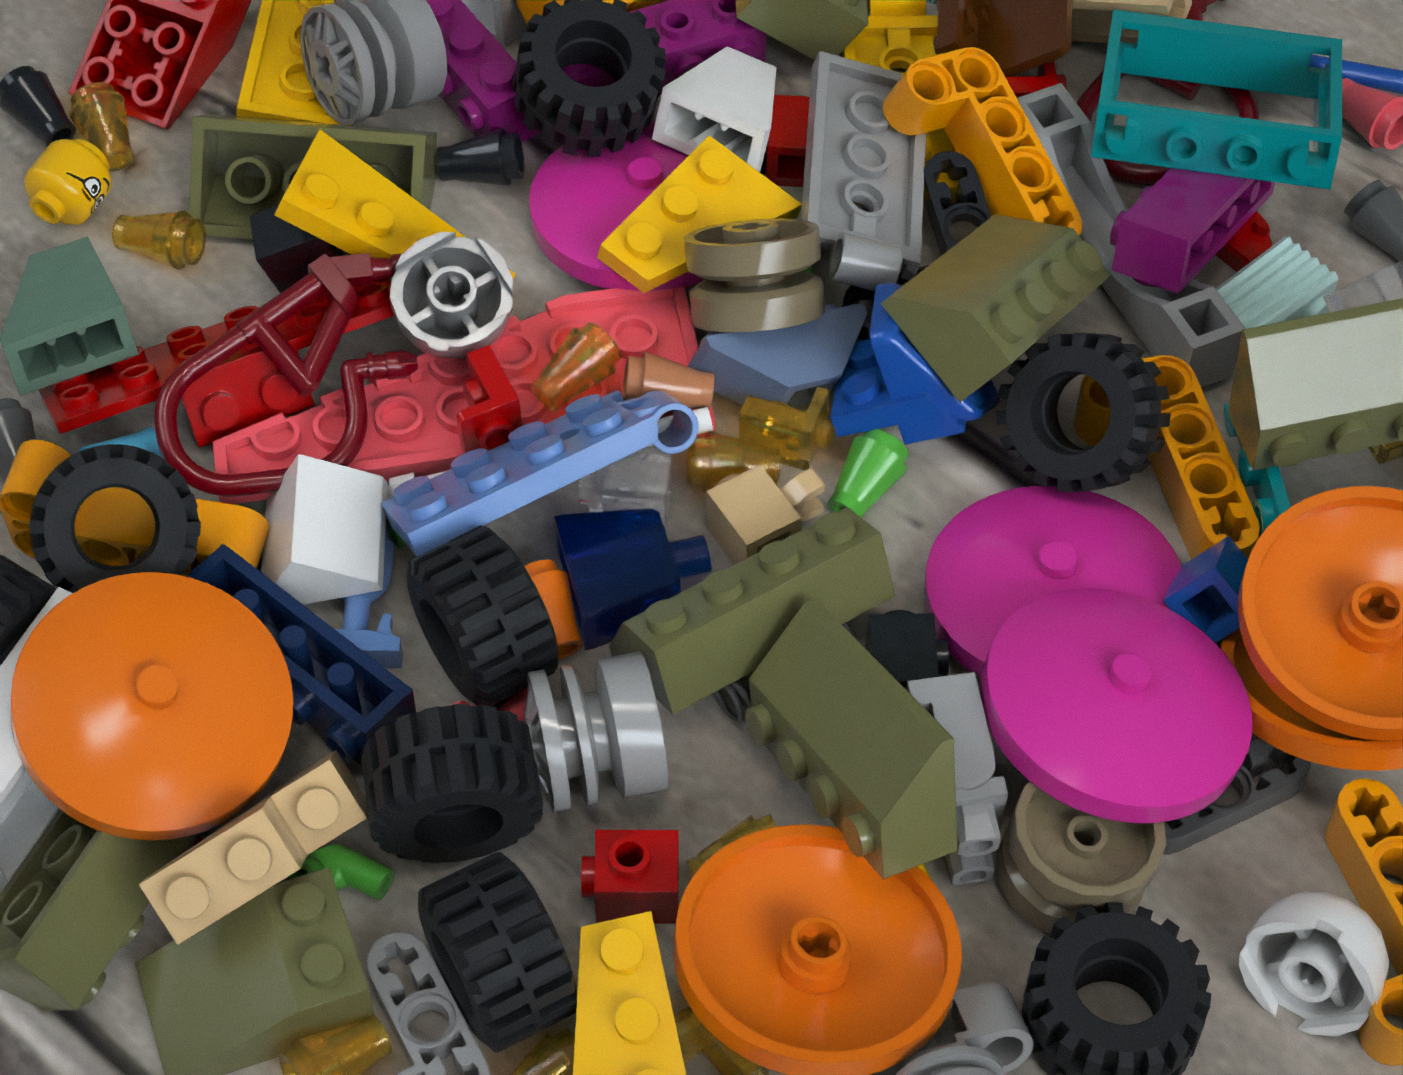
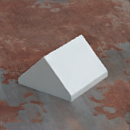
[261,454,388,605]

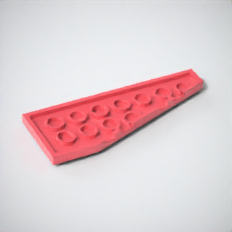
[213,286,715,504]

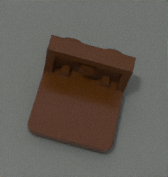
[933,0,1073,77]

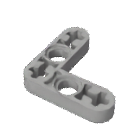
[366,932,490,1075]

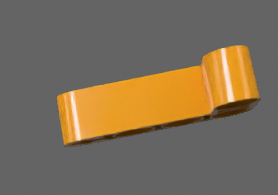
[883,47,1083,235]
[1073,355,1260,560]
[0,440,270,576]
[1325,778,1403,1066]

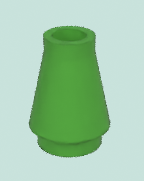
[827,428,909,518]

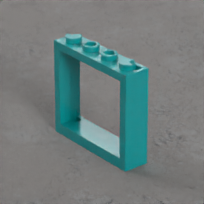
[1090,9,1342,190]

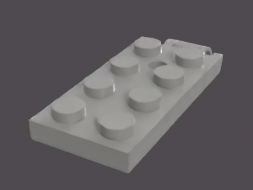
[801,51,926,291]

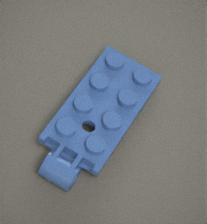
[381,390,699,557]

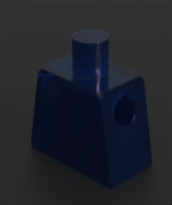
[554,508,712,651]

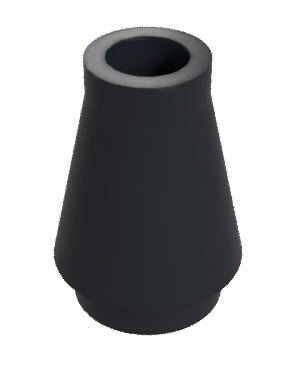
[0,66,76,147]
[436,128,525,186]

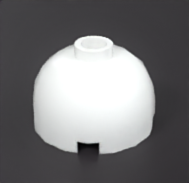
[1238,891,1389,1036]

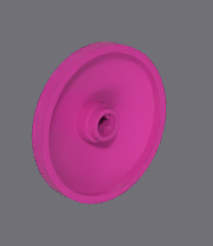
[529,120,704,291]
[924,486,1182,678]
[980,588,1253,823]

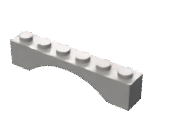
[1017,83,1246,387]

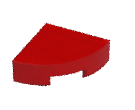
[1216,211,1272,272]

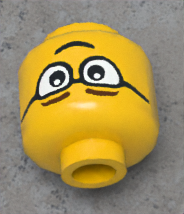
[24,139,112,225]

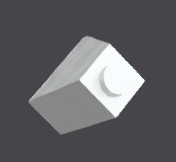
[652,46,777,172]

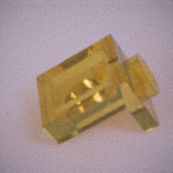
[738,387,835,471]

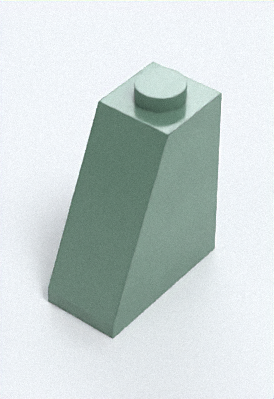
[0,236,139,396]

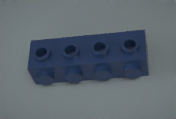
[186,543,417,765]

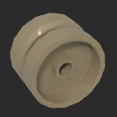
[684,219,825,332]
[996,781,1166,934]

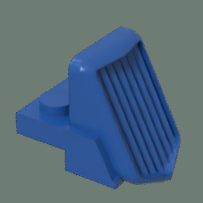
[830,282,1000,445]

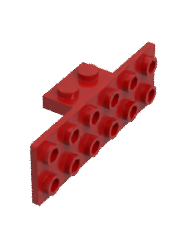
[38,278,394,447]

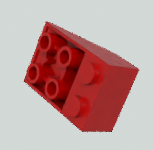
[68,0,252,130]

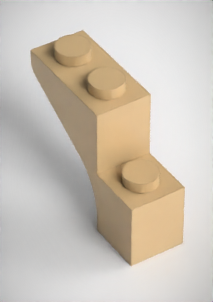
[139,750,368,945]

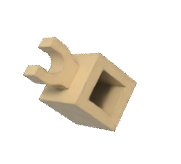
[706,464,825,565]

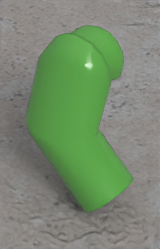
[287,844,395,901]

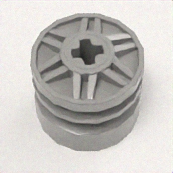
[300,0,447,125]
[524,651,668,813]

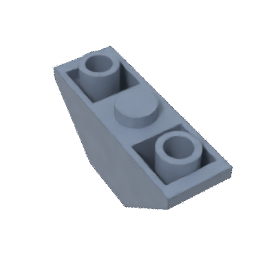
[688,303,868,419]

